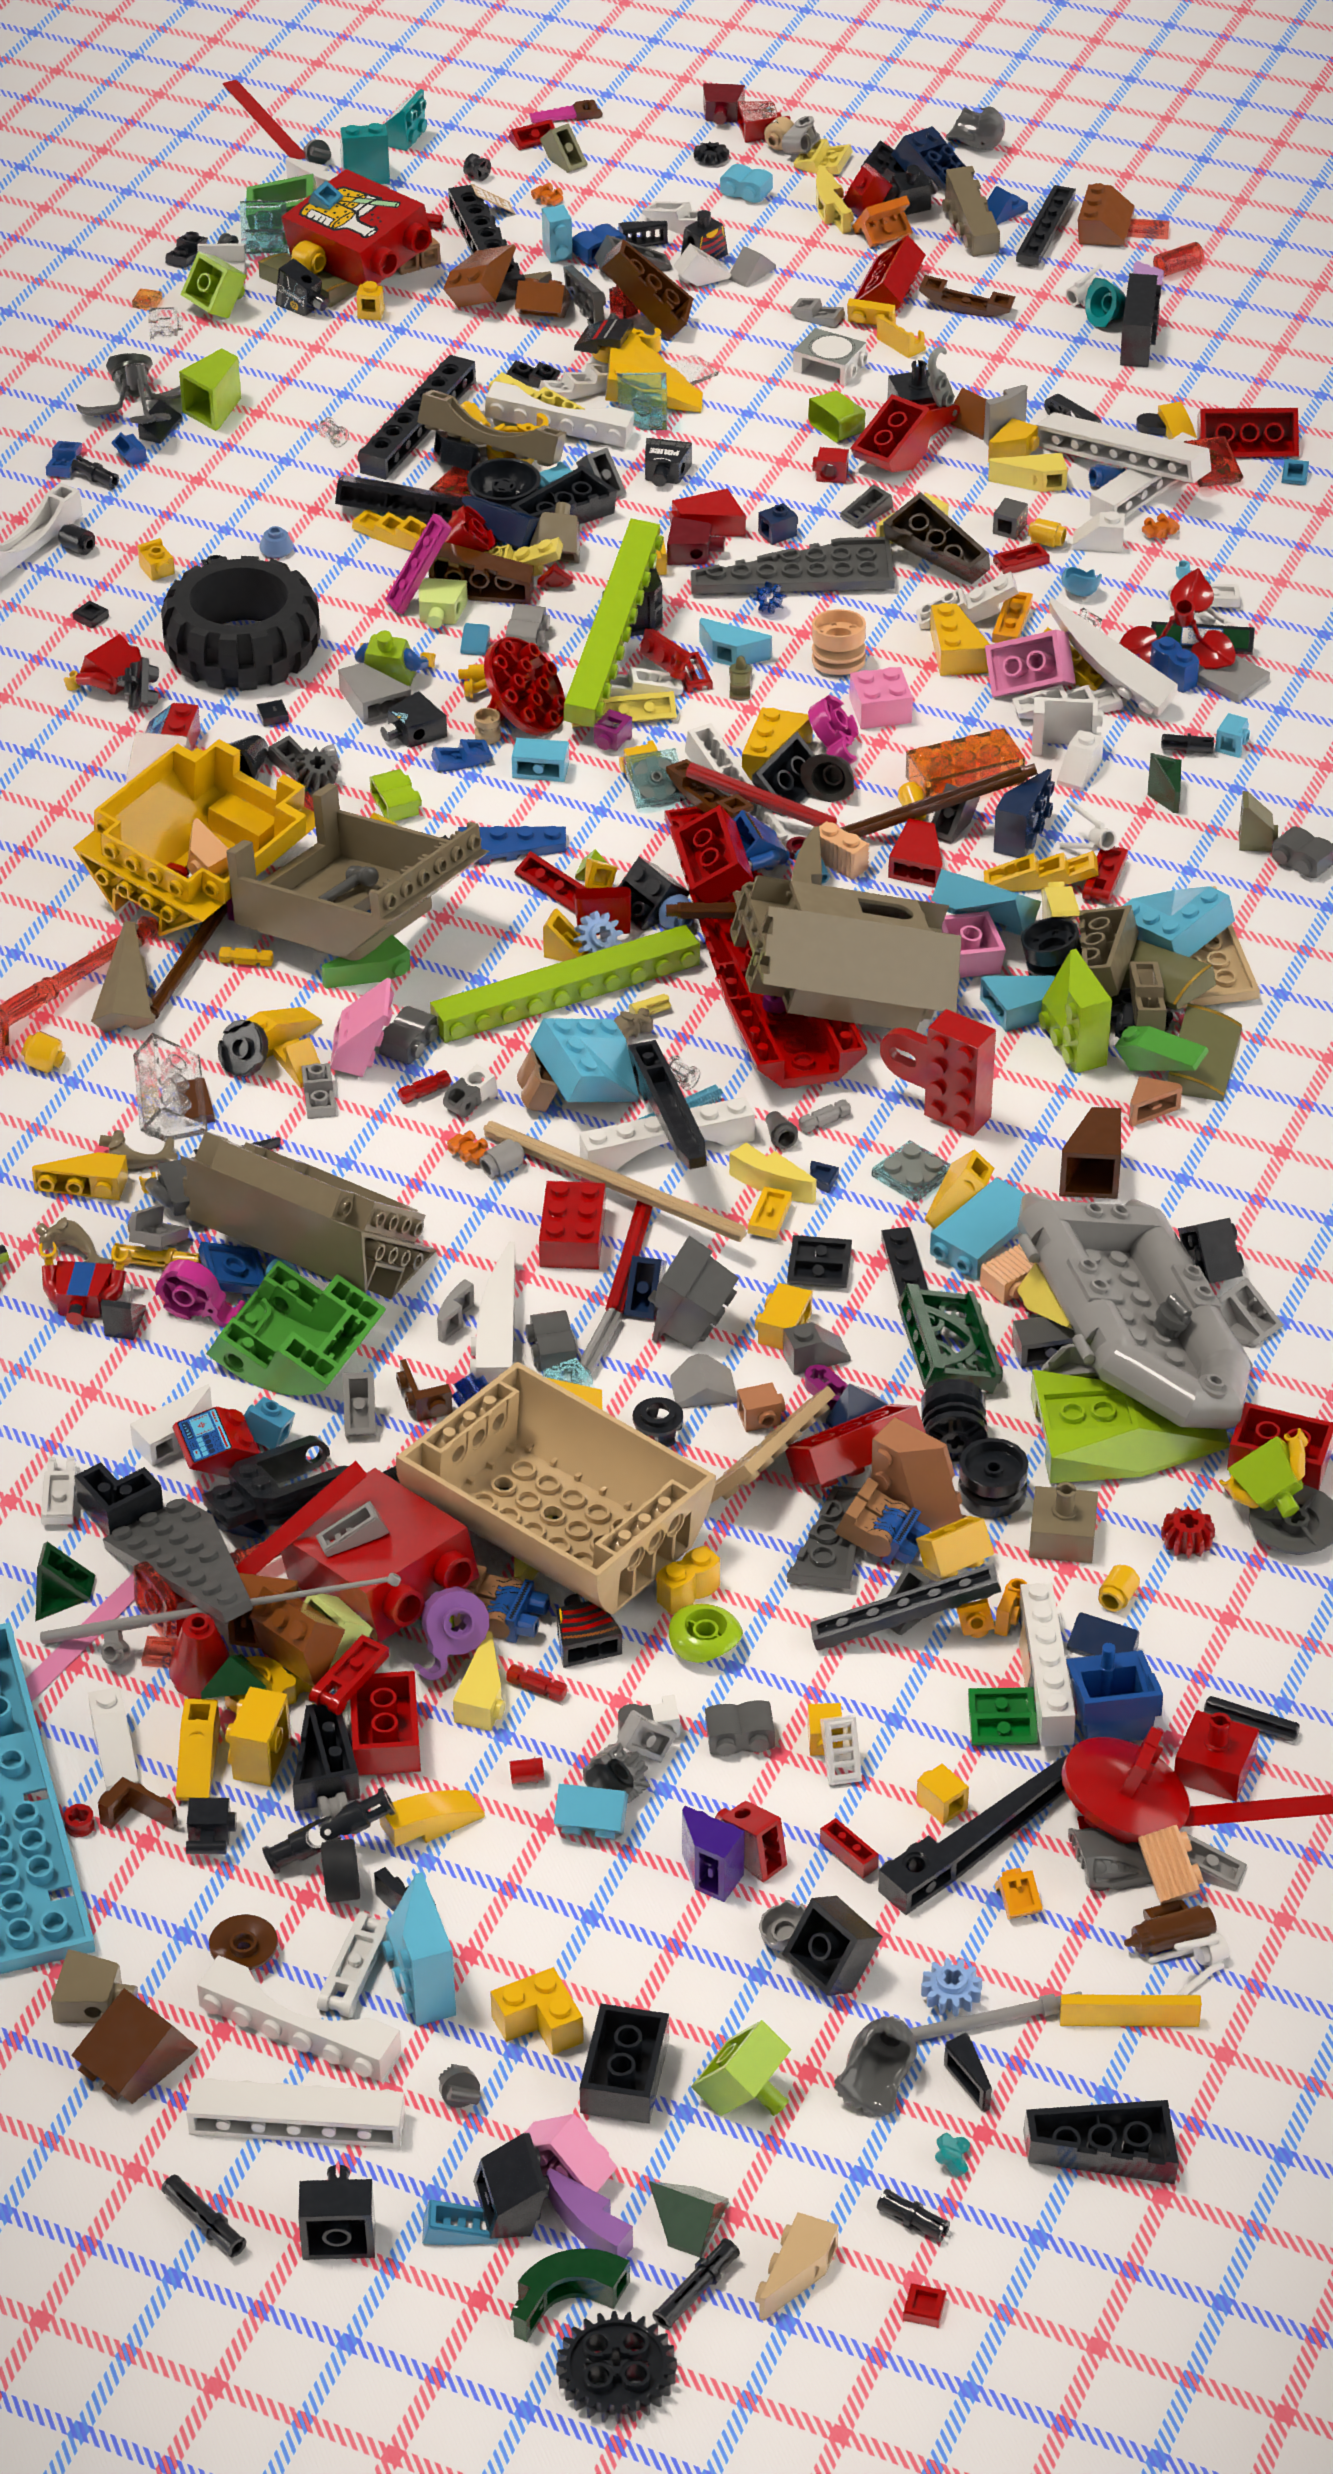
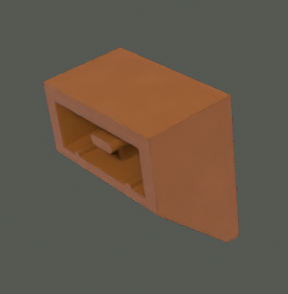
[515,278,572,318]
[227,1573,299,1649]

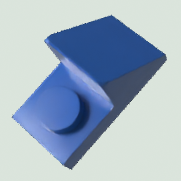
[987,186,1028,225]

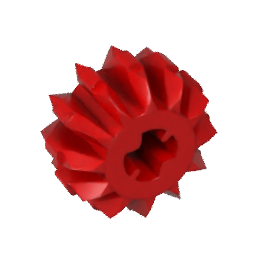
[1161,1505,1215,1559]

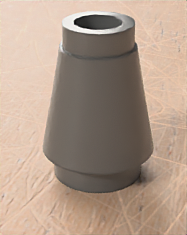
[765,1111,798,1149]

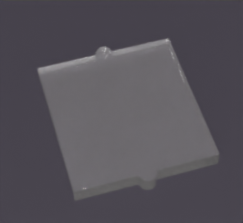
[668,354,719,385]

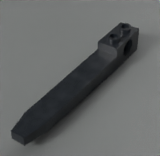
[628,1040,707,1170]
[878,1754,1068,1915]

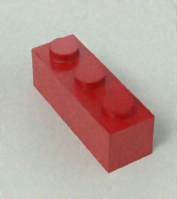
[820,1818,879,1878]

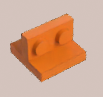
[852,195,913,248]

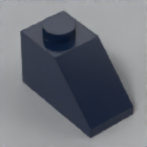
[624,1255,667,1319]

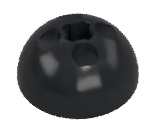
[467,458,541,509]

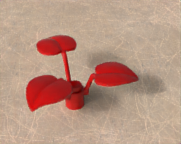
[1119,568,1236,669]

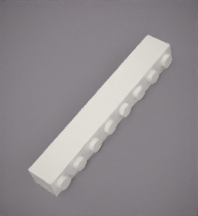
[1035,412,1211,483]

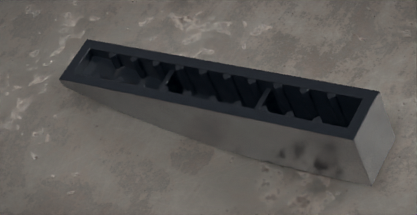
[335,475,466,523]

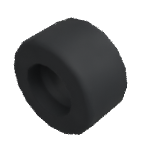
[321,1839,360,1903]

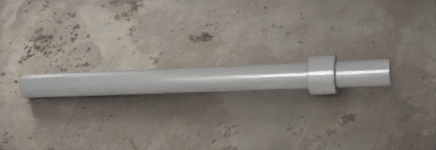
[910,1991,1082,2041]

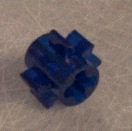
[753,581,787,614]
[452,1372,489,1407]

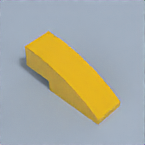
[379,1790,485,1847]

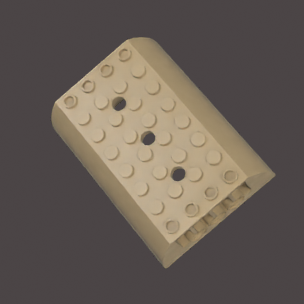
[396,1362,716,1615]

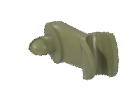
[729,656,752,699]

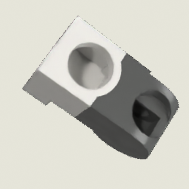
[443,1064,498,1118]
[618,1694,680,1739]

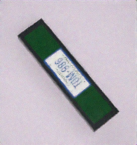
[1151,621,1255,655]

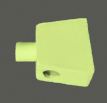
[419,578,468,628]

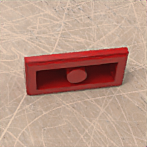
[508,119,555,150]

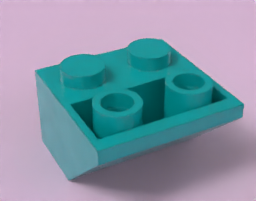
[384,89,427,151]

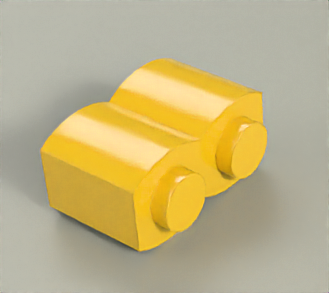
[656,1546,720,1615]

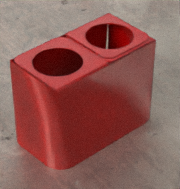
[574,887,631,935]

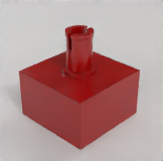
[1174,1710,1260,1802]

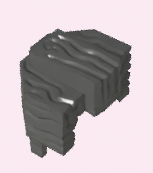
[583,1743,650,1803]

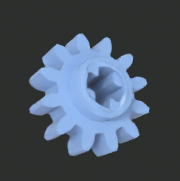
[573,911,623,954]
[921,1958,983,2017]

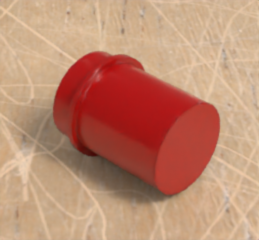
[509,1756,545,1784]

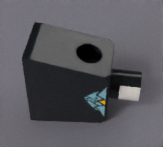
[380,691,447,748]

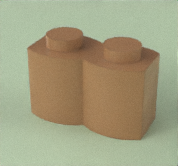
[517,1047,558,1112]

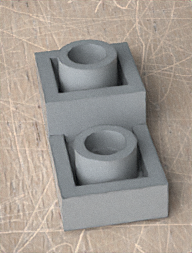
[301,1063,336,1119]

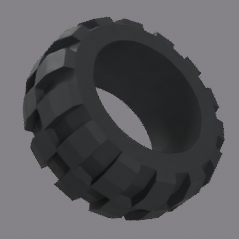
[161,556,321,691]

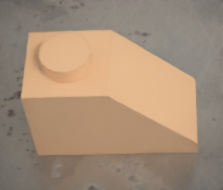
[187,818,229,877]

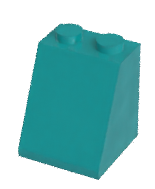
[340,123,390,184]

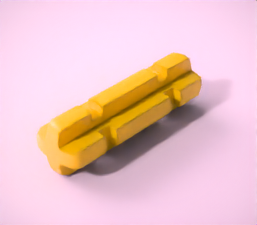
[219,946,274,967]

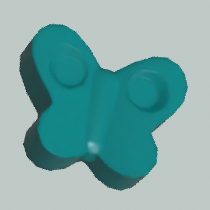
[935,2133,970,2177]

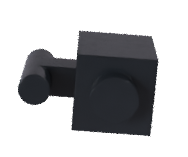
[186,1798,237,1855]

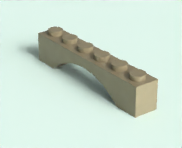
[417,390,567,467]

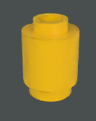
[1028,518,1067,548]
[1098,1564,1140,1612]

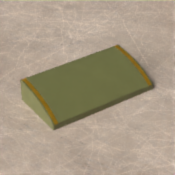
[258,253,359,308]
[1121,940,1216,1010]
[1168,1003,1242,1101]

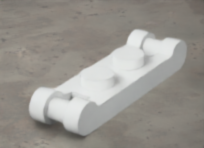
[317,1911,390,2018]

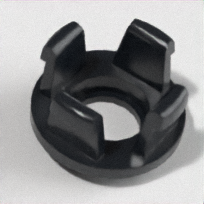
[632,1397,683,1447]

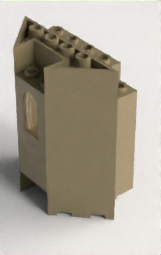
[730,875,961,1032]
[180,1131,437,1300]

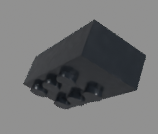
[1120,273,1162,367]

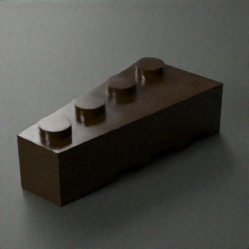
[883,492,990,584]

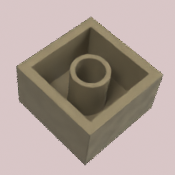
[1029,1482,1098,1563]

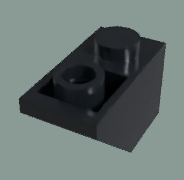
[433,431,480,471]

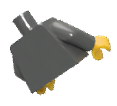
[139,1157,202,1226]

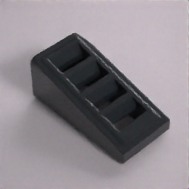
[618,221,668,247]
[944,2032,992,2112]

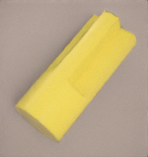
[628,993,671,1015]

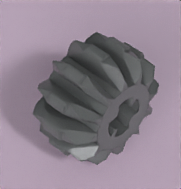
[293,746,339,793]

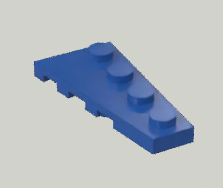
[458,826,566,865]

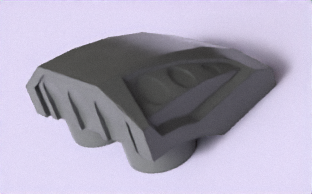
[1068,1827,1152,1891]

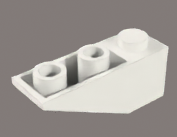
[130,1384,213,1466]

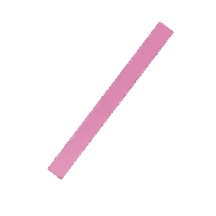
[25,1569,154,1702]

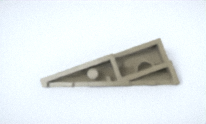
[91,921,155,1033]

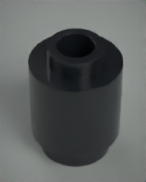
[58,524,95,555]

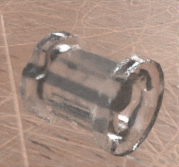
[317,417,349,448]
[667,1055,701,1091]

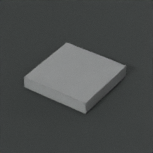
[1198,655,1270,703]

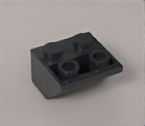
[618,856,690,930]
[473,2133,549,2239]

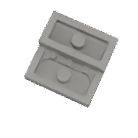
[984,384,1028,446]

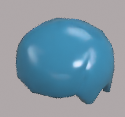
[1061,567,1102,597]

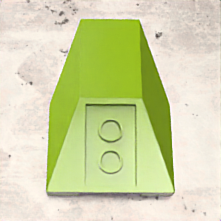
[1030,1369,1230,1484]

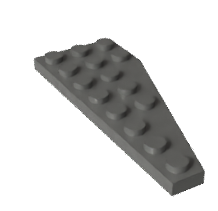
[690,537,895,595]
[102,1498,253,1623]

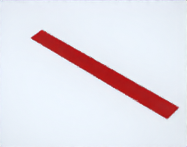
[222,79,305,160]
[170,1461,367,1637]
[1077,1794,1333,1829]

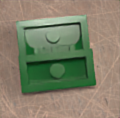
[968,1687,1038,1746]

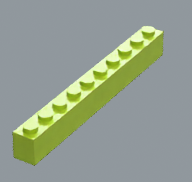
[564,518,664,728]
[430,924,700,1043]

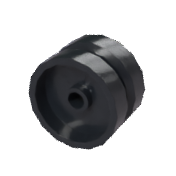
[958,1438,1029,1518]

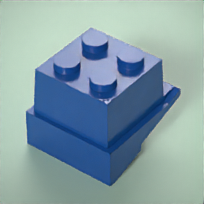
[1066,1643,1163,1742]

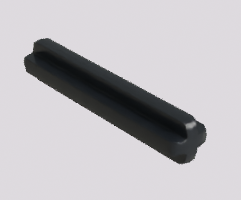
[1204,1696,1300,1741]

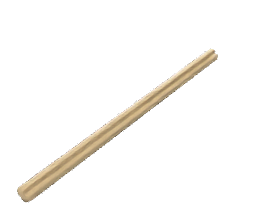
[483,1121,747,1242]

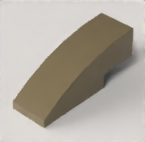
[791,826,822,885]
[1129,962,1167,1031]

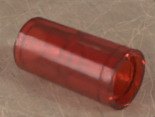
[1153,241,1205,277]

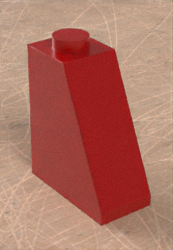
[669,488,746,537]
[888,818,943,888]

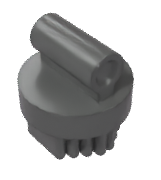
[303,139,332,165]
[1153,1293,1192,1339]
[438,2064,481,2108]

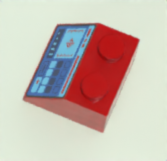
[145,703,201,751]
[172,1406,259,1478]

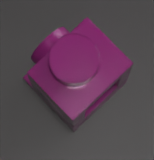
[594,709,632,751]

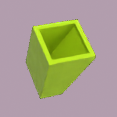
[179,348,241,431]

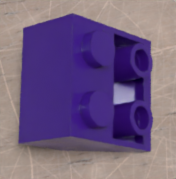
[682,1805,745,1902]

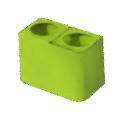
[808,390,866,442]

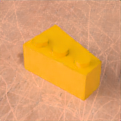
[742,707,813,781]

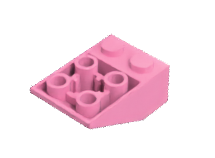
[330,978,394,1077]

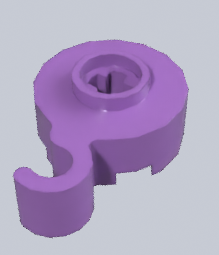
[414,1586,489,1680]

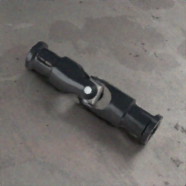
[262,1787,396,1875]

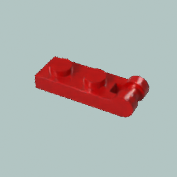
[639,629,691,680]
[1082,846,1128,904]
[309,1634,389,1715]

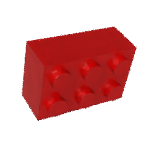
[673,805,754,903]
[539,1181,606,1270]
[1227,1402,1333,1490]
[350,1671,421,1776]

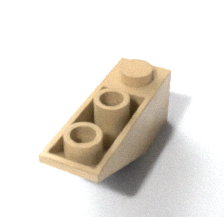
[755,2212,839,2321]

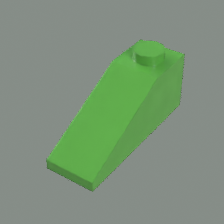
[321,934,410,989]
[1115,1026,1209,1071]

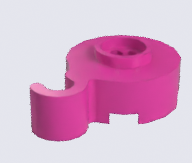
[808,695,859,765]
[155,1259,246,1328]

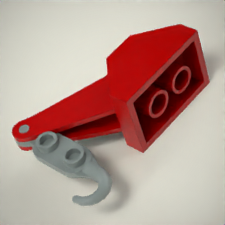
[850,346,960,472]

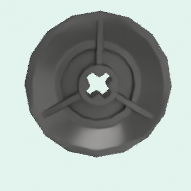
[1249,1485,1333,1555]

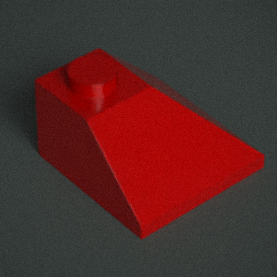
[843,163,893,217]

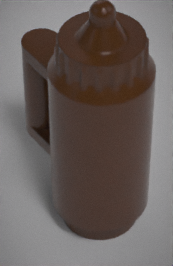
[1124,1899,1217,1954]

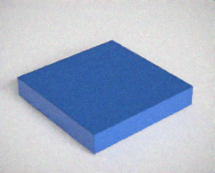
[198,1242,265,1295]

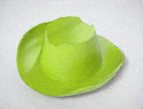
[669,1604,743,1663]

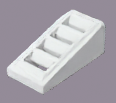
[820,1715,862,1786]

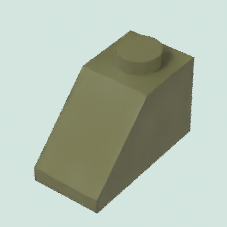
[540,123,588,173]
[1238,791,1278,852]

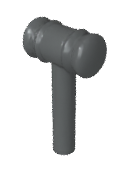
[318,866,379,902]

